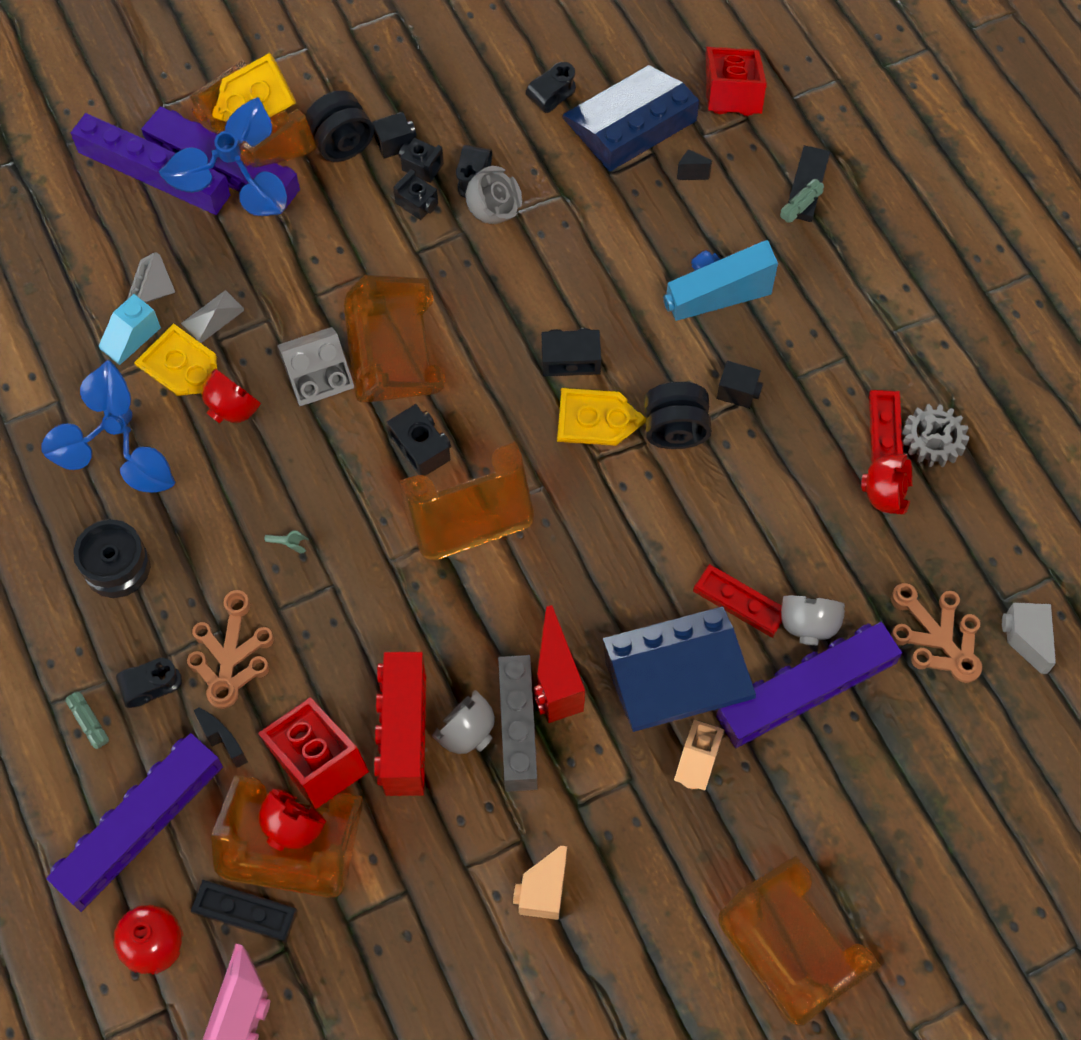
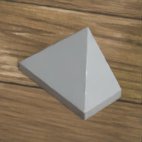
[127,252,175,303]
[181,290,244,343]

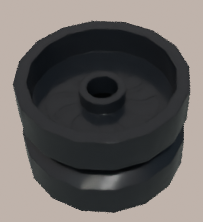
[304,90,375,162]
[644,382,712,450]
[73,519,151,598]

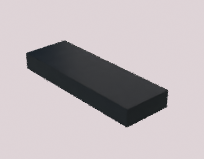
[788,145,831,222]
[190,880,297,943]

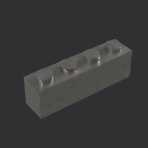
[498,655,537,792]

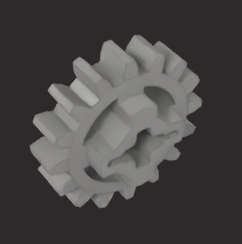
[902,404,969,467]

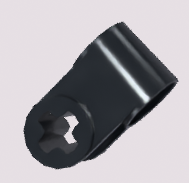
[525,62,576,113]
[456,145,493,198]
[116,658,182,708]

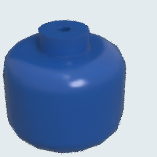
[691,250,720,271]

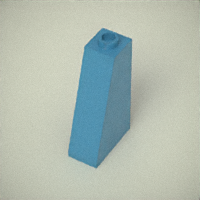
[663,240,778,321]

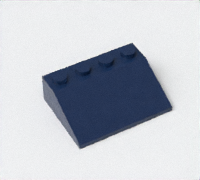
[562,65,699,172]
[603,606,756,732]

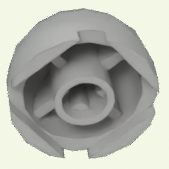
[465,166,522,225]
[781,595,845,646]
[432,690,495,754]

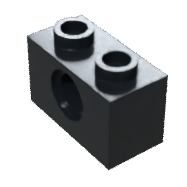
[386,404,452,478]

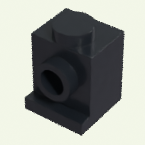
[399,138,444,183]
[393,169,438,220]

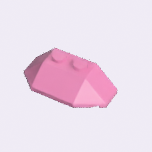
[203,944,270,1040]

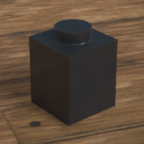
[372,112,417,159]
[716,361,764,409]

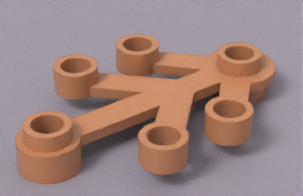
[891,583,982,683]
[187,590,274,709]

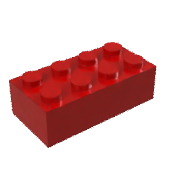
[374,652,427,796]

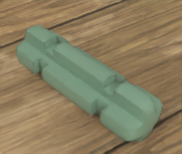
[780,179,824,223]
[65,691,109,749]

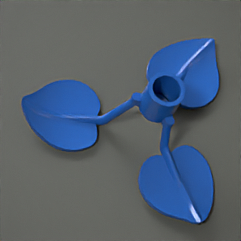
[159,97,287,216]
[41,360,176,493]

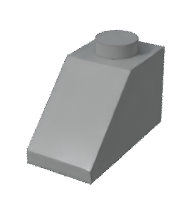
[1002,603,1056,674]

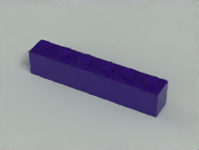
[141,106,300,213]
[70,113,231,215]
[716,622,902,749]
[46,733,223,912]

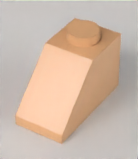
[674,720,724,791]
[513,846,567,920]

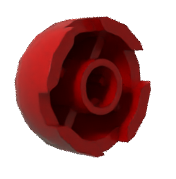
[201,368,262,424]
[861,454,913,515]
[259,789,326,851]
[114,904,183,974]

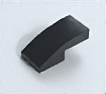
[193,707,248,768]

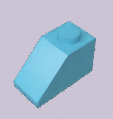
[99,294,161,365]

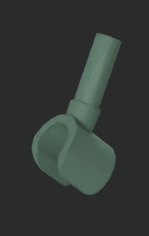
[265,530,309,553]

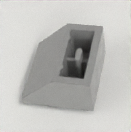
[277,327,355,407]

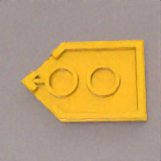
[212,53,296,122]
[134,323,217,396]
[557,388,646,446]

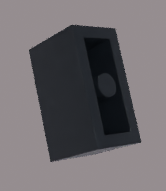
[541,328,601,377]

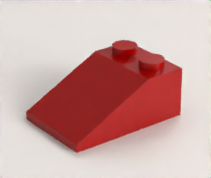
[706,47,767,116]
[534,605,585,723]
[258,697,369,810]

